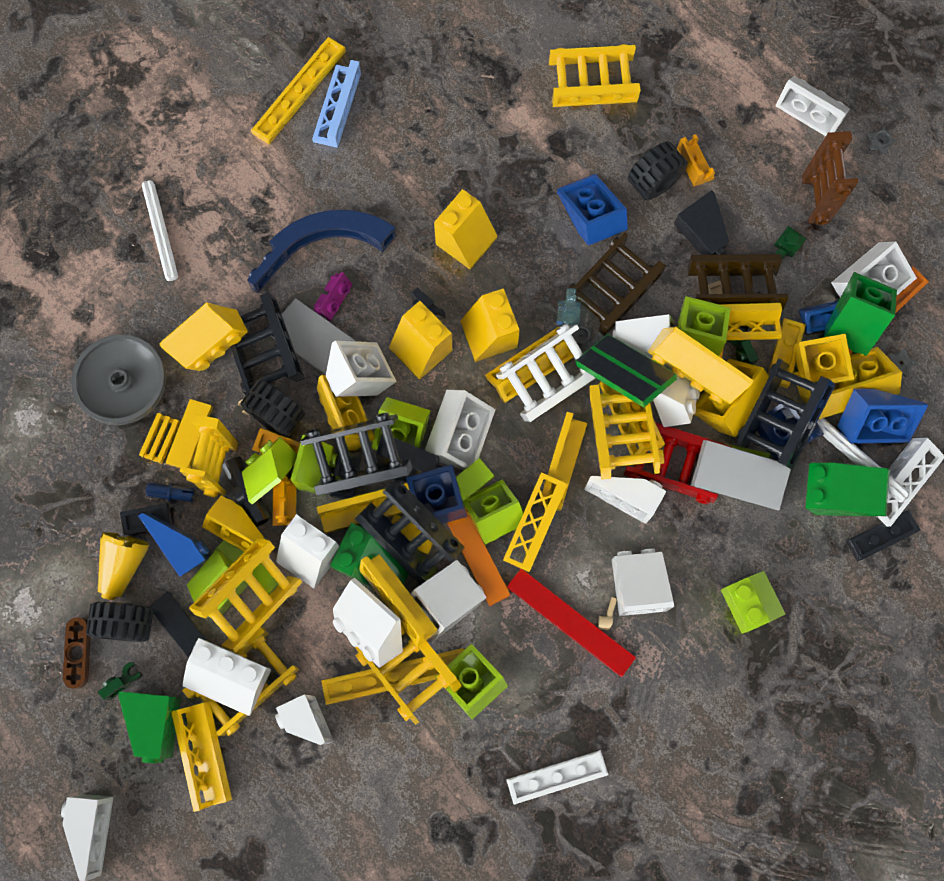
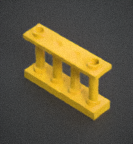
[549,44,640,107]
[590,385,664,480]
[180,414,238,498]
[189,538,302,653]
[182,626,299,737]
[355,626,462,725]

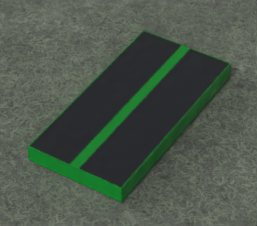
[575,334,677,407]

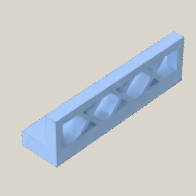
[312,60,361,148]

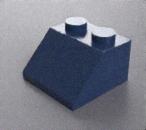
[757,395,824,461]
[406,465,467,524]

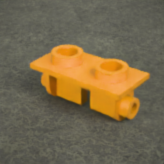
[272,476,297,526]

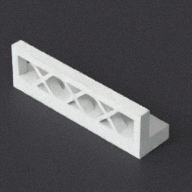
[877,438,944,526]

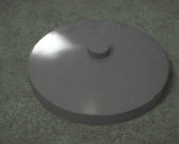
[71,334,166,425]

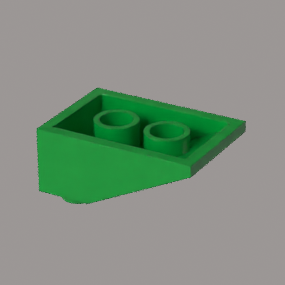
[805,463,890,517]
[330,523,409,588]

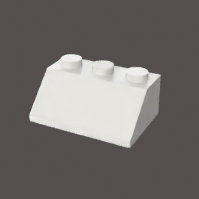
[776,76,850,136]
[831,242,916,297]
[326,341,397,396]
[425,390,496,470]
[333,578,403,668]
[182,638,271,716]
[275,694,334,745]

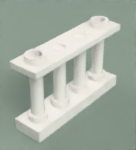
[496,324,595,422]

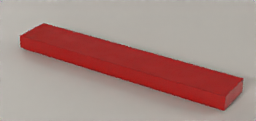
[507,569,636,677]

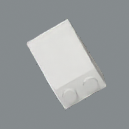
[584,476,666,524]
[61,794,113,881]

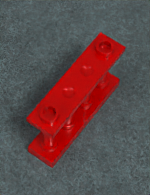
[623,422,732,505]

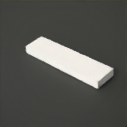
[506,750,608,804]

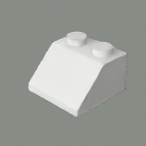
[653,364,700,427]

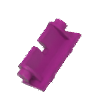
[313,272,353,321]

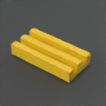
[139,413,180,464]

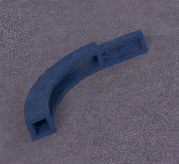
[247,210,396,293]

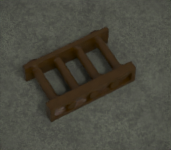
[565,233,666,336]
[687,254,788,311]

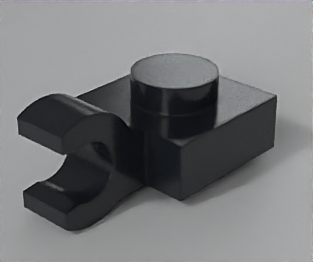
[411,287,446,319]

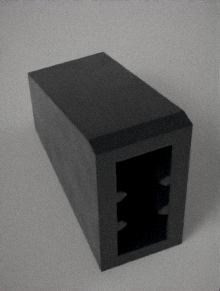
[674,190,729,255]
[376,435,443,482]

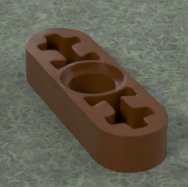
[63,617,91,689]

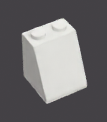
[613,314,677,359]
[276,514,339,589]
[612,549,674,616]
[411,560,487,644]

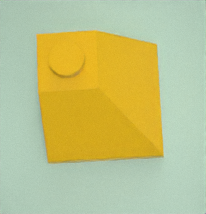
[793,334,854,383]

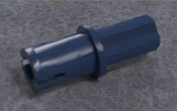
[146,483,195,503]

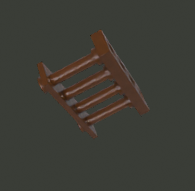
[802,131,859,225]

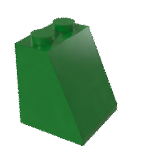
[824,272,897,356]
[118,691,182,763]

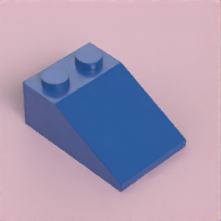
[557,174,628,246]
[837,389,928,443]
[138,513,210,577]

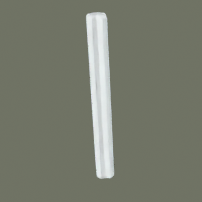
[142,180,178,281]
[817,418,910,502]

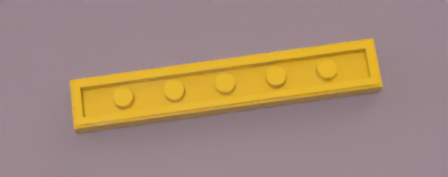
[251,37,346,145]
[321,648,464,705]

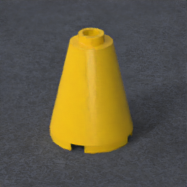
[98,532,149,600]

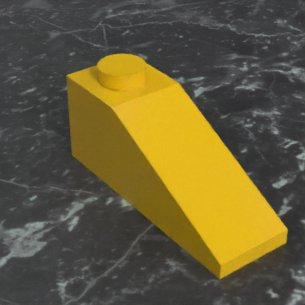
[202,495,265,552]

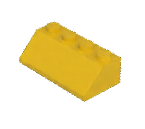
[647,327,754,405]
[794,347,902,420]

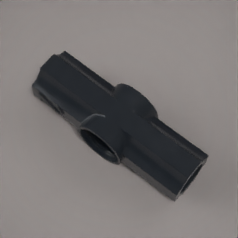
[222,456,271,526]

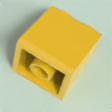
[434,189,497,270]
[460,288,520,362]
[389,301,453,380]

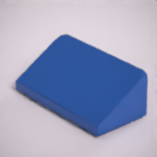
[799,300,839,334]

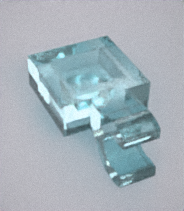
[556,288,581,326]

